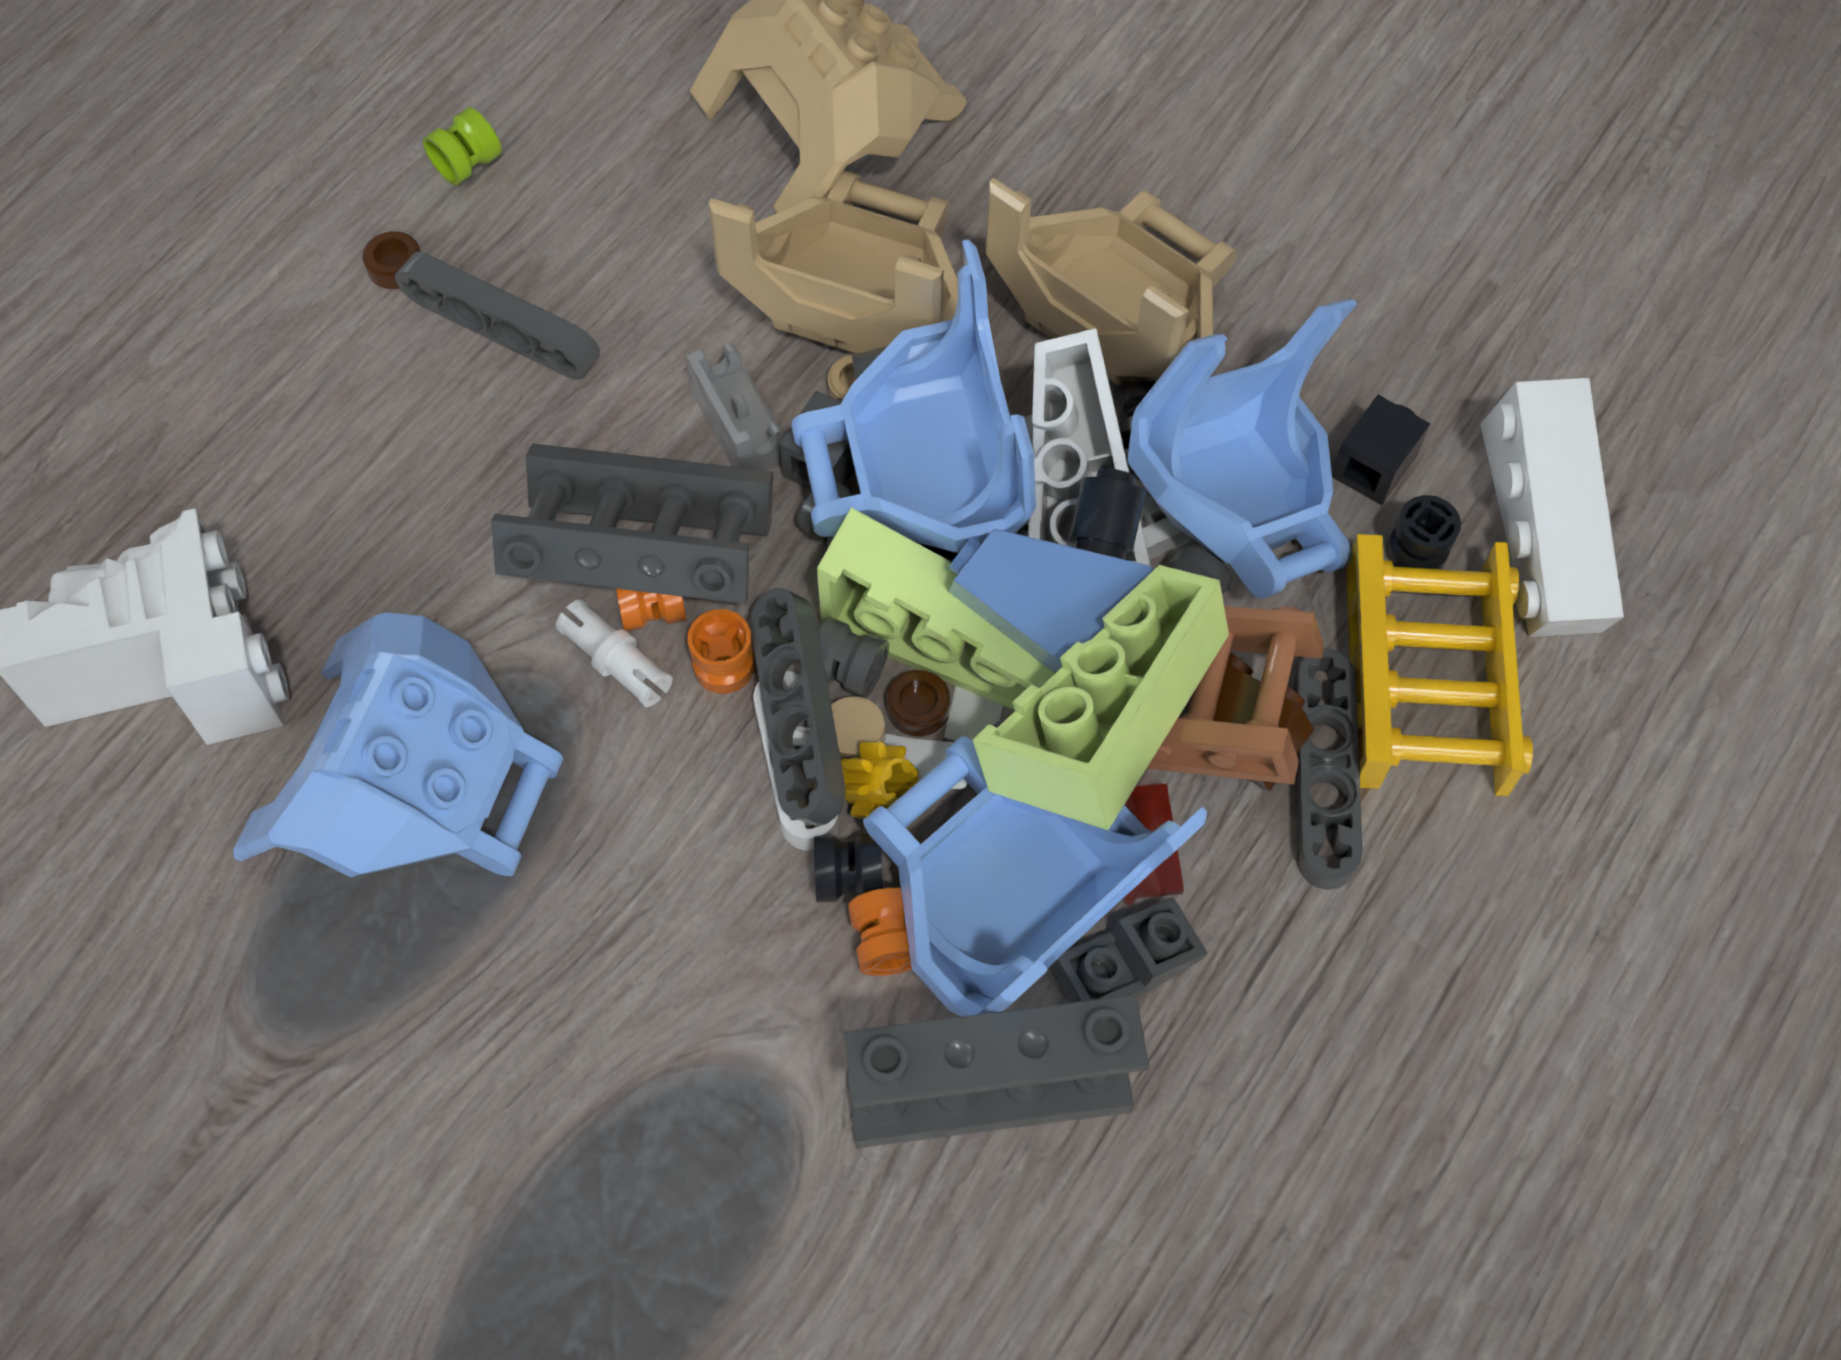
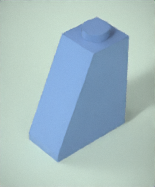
[948,529,1154,673]

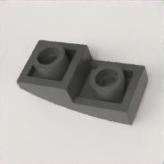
[1049,897,1208,1003]

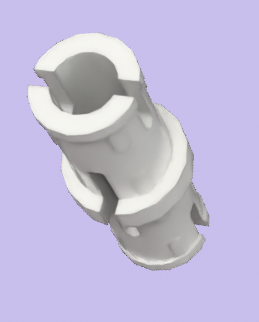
[556,599,673,707]

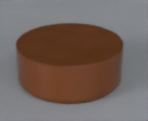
[362,231,421,289]
[887,670,950,737]

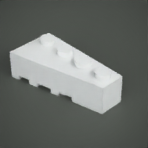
[1028,328,1151,567]
[1480,378,1624,637]

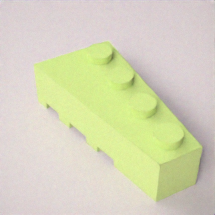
[817,507,1055,710]
[972,565,1229,830]

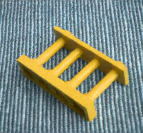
[1345,534,1533,797]

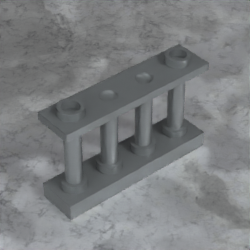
[491,443,773,604]
[844,995,1149,1148]

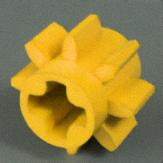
[841,741,919,818]

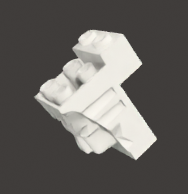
[0,508,289,745]

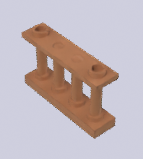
[1147,606,1324,785]

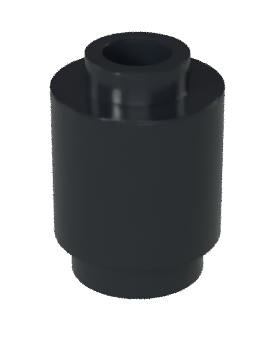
[1069,468,1146,560]

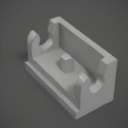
[686,342,786,470]

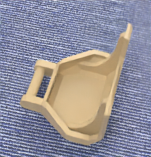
[689,0,966,213]
[708,170,958,354]
[985,177,1238,385]

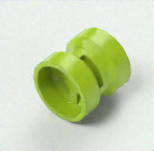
[422,107,502,185]

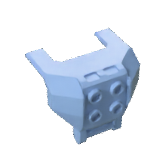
[791,239,1036,553]
[1127,299,1357,599]
[233,612,563,877]
[863,736,1207,1017]

